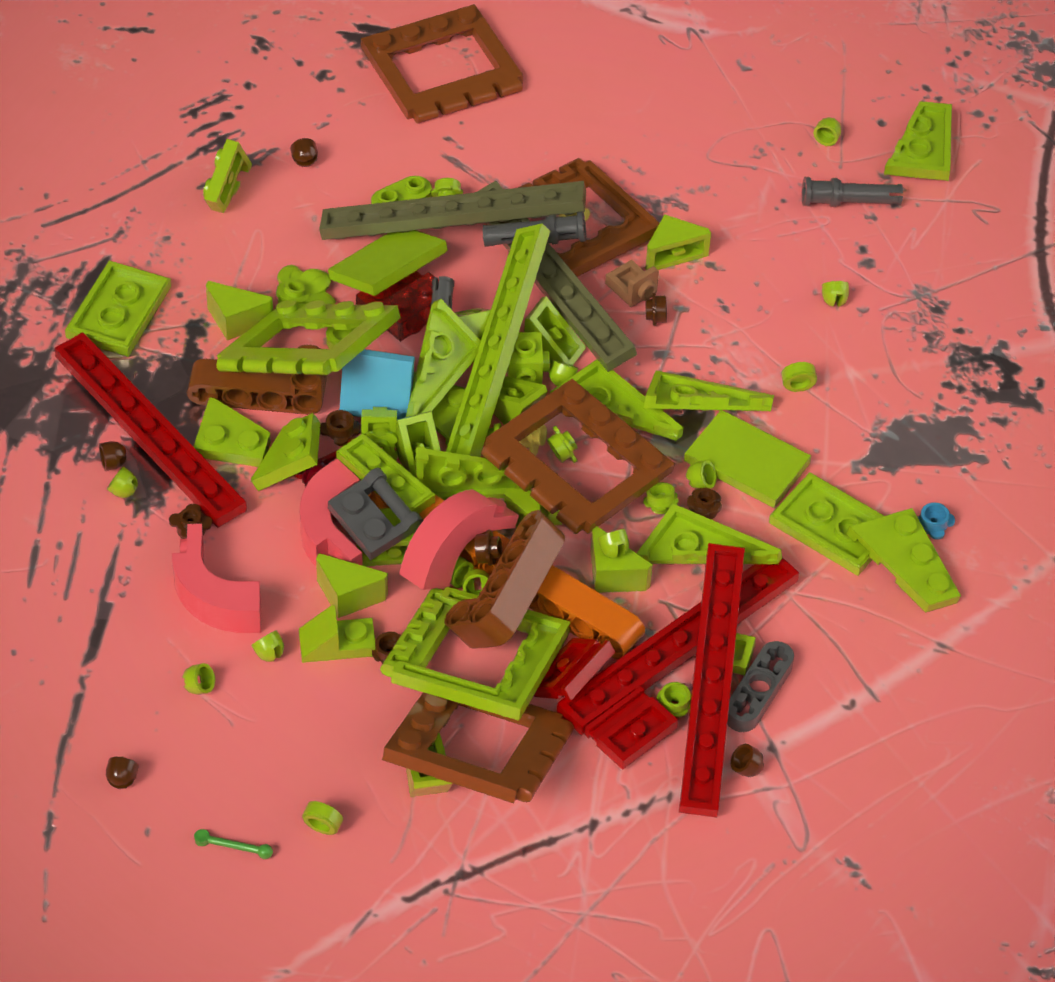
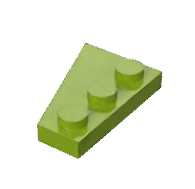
[884,101,952,181]
[415,447,521,500]
[846,508,961,613]

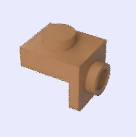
[605,260,659,307]

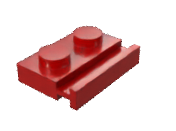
[534,638,615,700]
[585,686,678,770]

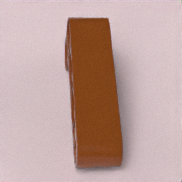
[187,345,327,415]
[444,510,565,649]

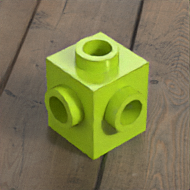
[507,332,550,384]

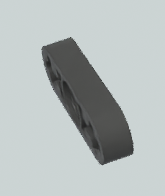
[727,641,794,732]

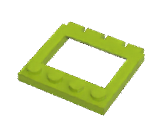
[216,300,400,375]
[380,587,571,720]

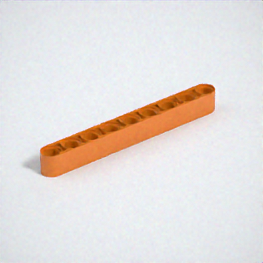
[368,491,645,659]

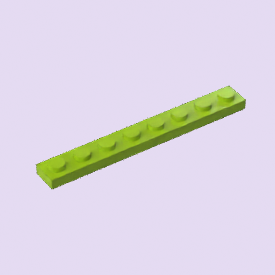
[446,223,550,457]

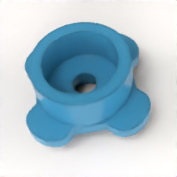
[917,503,955,539]

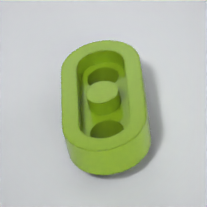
[371,176,432,204]

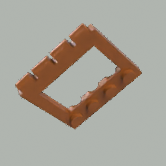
[361,4,523,124]
[518,158,659,277]
[481,379,675,534]
[382,692,574,804]

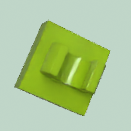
[361,407,397,448]

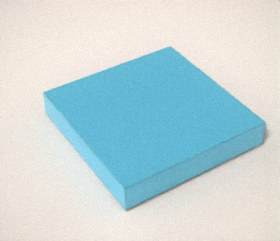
[339,349,415,420]

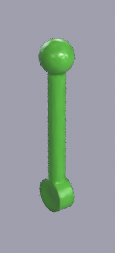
[194,829,273,859]

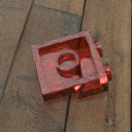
[356,271,439,342]

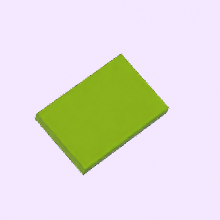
[328,230,448,296]
[65,260,171,357]
[684,410,811,508]
[769,472,884,576]

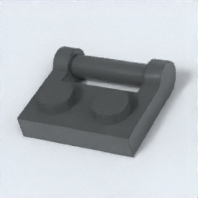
[328,468,423,560]

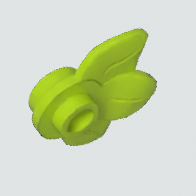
[276,265,336,304]

